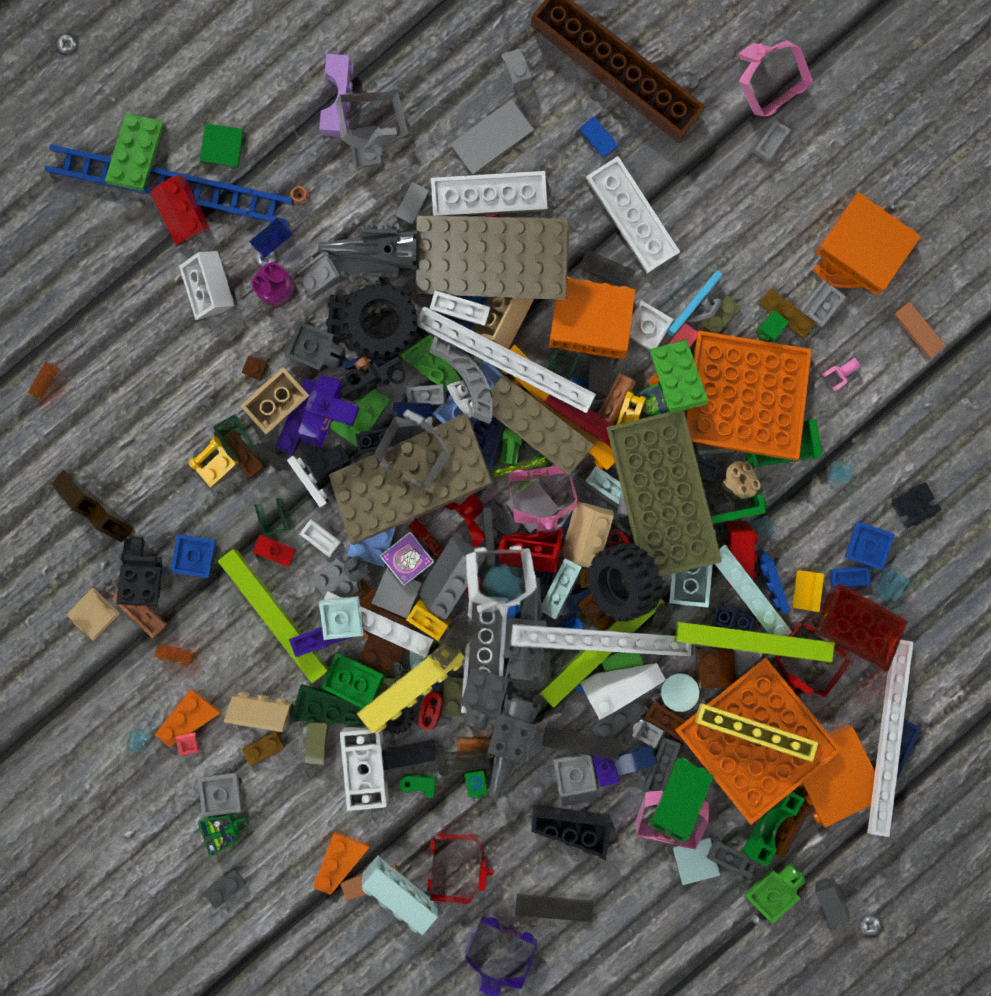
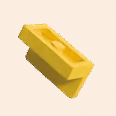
[792,570,824,612]
[406,599,452,641]

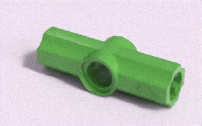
[500,426,522,465]

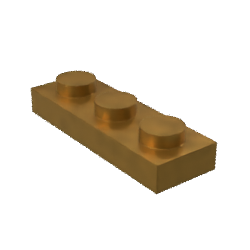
[758,288,816,339]

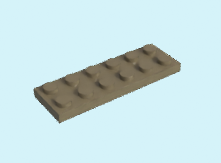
[490,375,594,476]

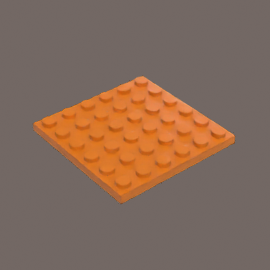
[686,330,812,461]
[675,657,842,824]

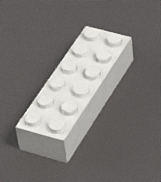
[461,595,508,714]

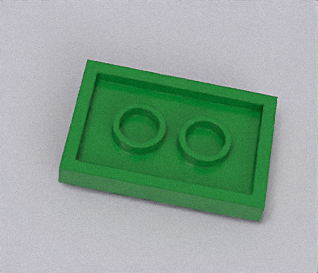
[321,652,386,709]

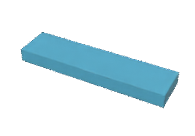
[666,270,722,336]

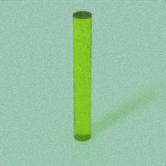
[492,457,548,479]

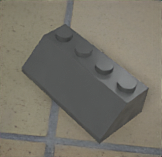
[418,535,487,622]

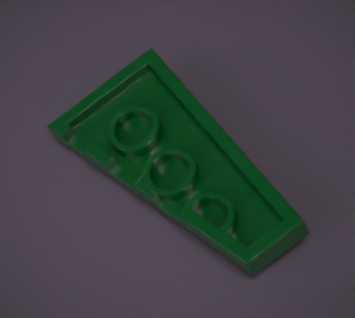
[290,684,366,726]

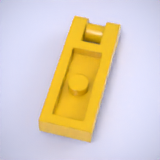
[616,391,647,425]

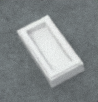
[299,519,342,557]

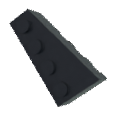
[531,805,611,860]

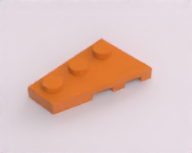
[155,689,222,747]
[313,832,370,895]

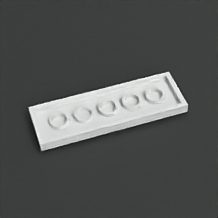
[586,156,680,274]
[431,171,547,216]

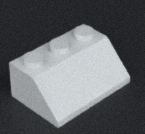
[179,251,234,320]

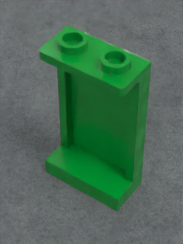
[745,419,823,468]
[710,494,767,524]
[648,758,714,843]

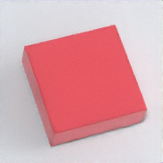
[176,732,199,756]

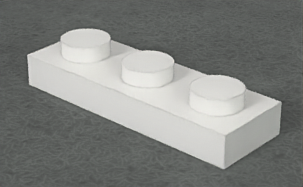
[430,291,490,327]
[287,456,329,508]

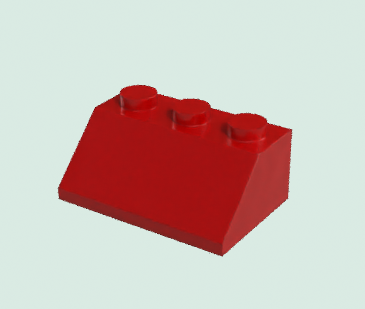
[150,175,210,245]

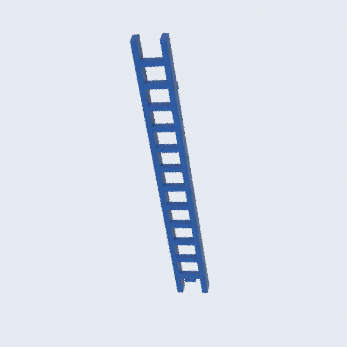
[44,144,293,226]

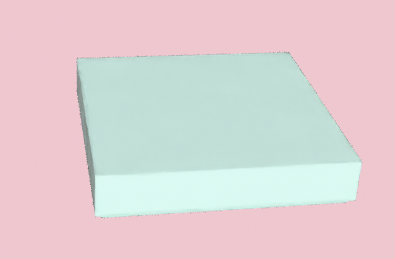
[319,596,364,640]
[672,836,720,885]

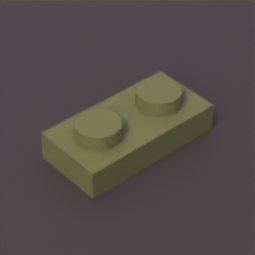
[700,295,741,333]
[442,676,464,717]

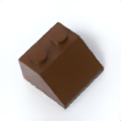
[695,647,736,689]

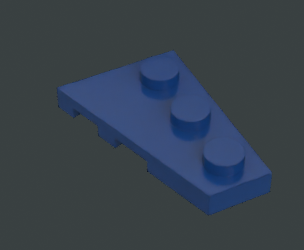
[756,549,790,614]

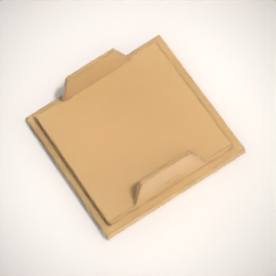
[66,587,120,641]

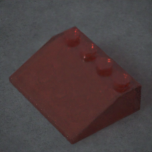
[818,584,908,672]

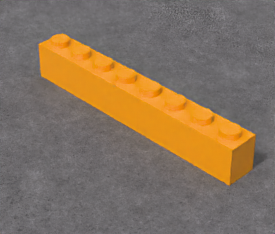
[501,345,615,470]

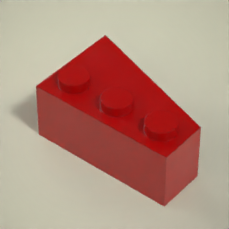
[724,520,758,588]
[498,529,564,573]

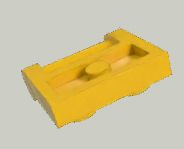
[189,437,239,488]

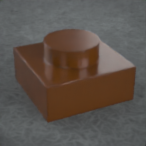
[242,356,268,381]

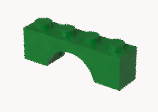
[742,791,805,867]

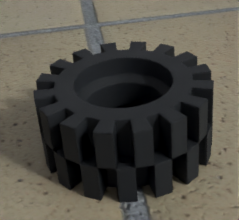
[384,706,414,735]

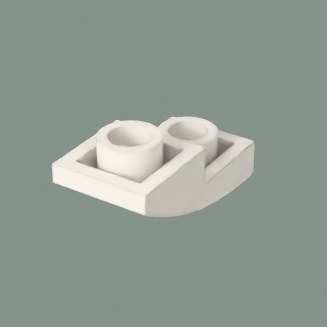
[447,380,472,418]

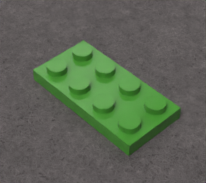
[105,113,164,192]
[649,340,708,414]

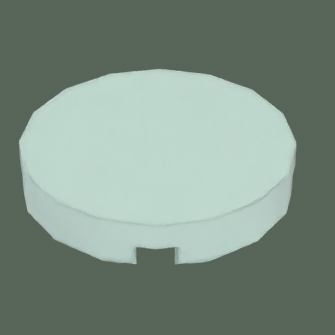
[661,673,699,712]

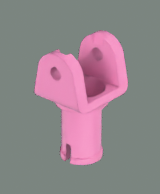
[822,358,861,391]

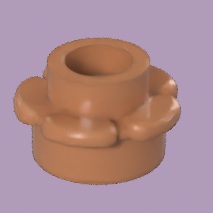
[290,186,309,205]
[354,355,372,372]

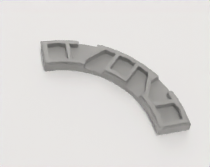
[429,335,493,424]

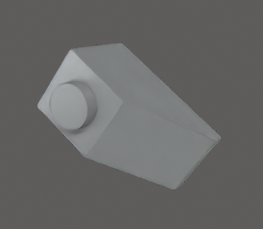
[501,49,532,91]

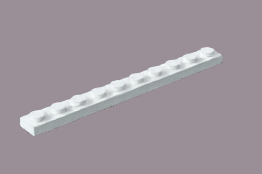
[417,307,596,413]
[511,625,692,656]
[868,639,913,837]

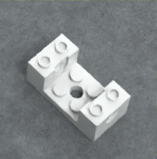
[340,725,389,811]

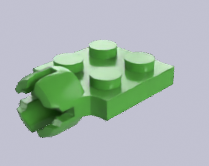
[745,864,806,924]

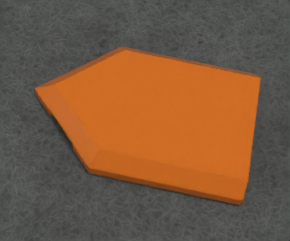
[812,259,865,288]

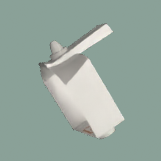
[466,546,537,616]

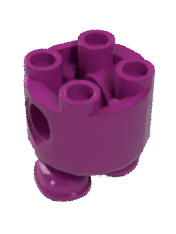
[251,262,296,307]

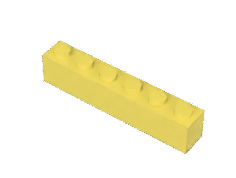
[357,640,465,733]
[695,704,818,762]

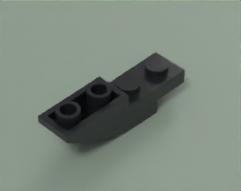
[355,422,434,453]

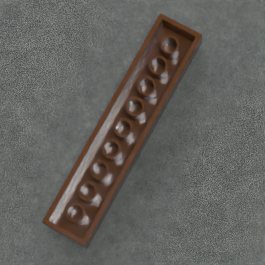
[531,0,706,143]

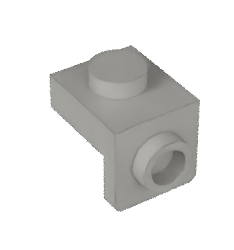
[632,719,666,749]

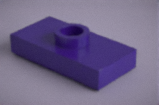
[590,744,619,787]

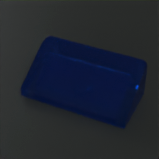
[249,218,293,258]
[393,402,432,418]

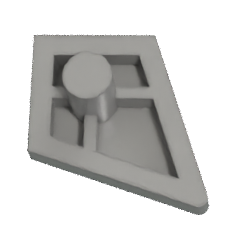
[687,298,722,323]

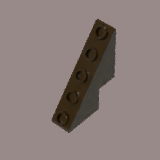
[51,470,134,543]

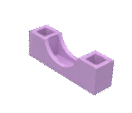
[319,54,354,137]

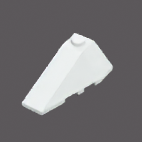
[580,663,666,720]

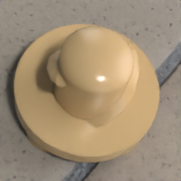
[723,461,761,499]

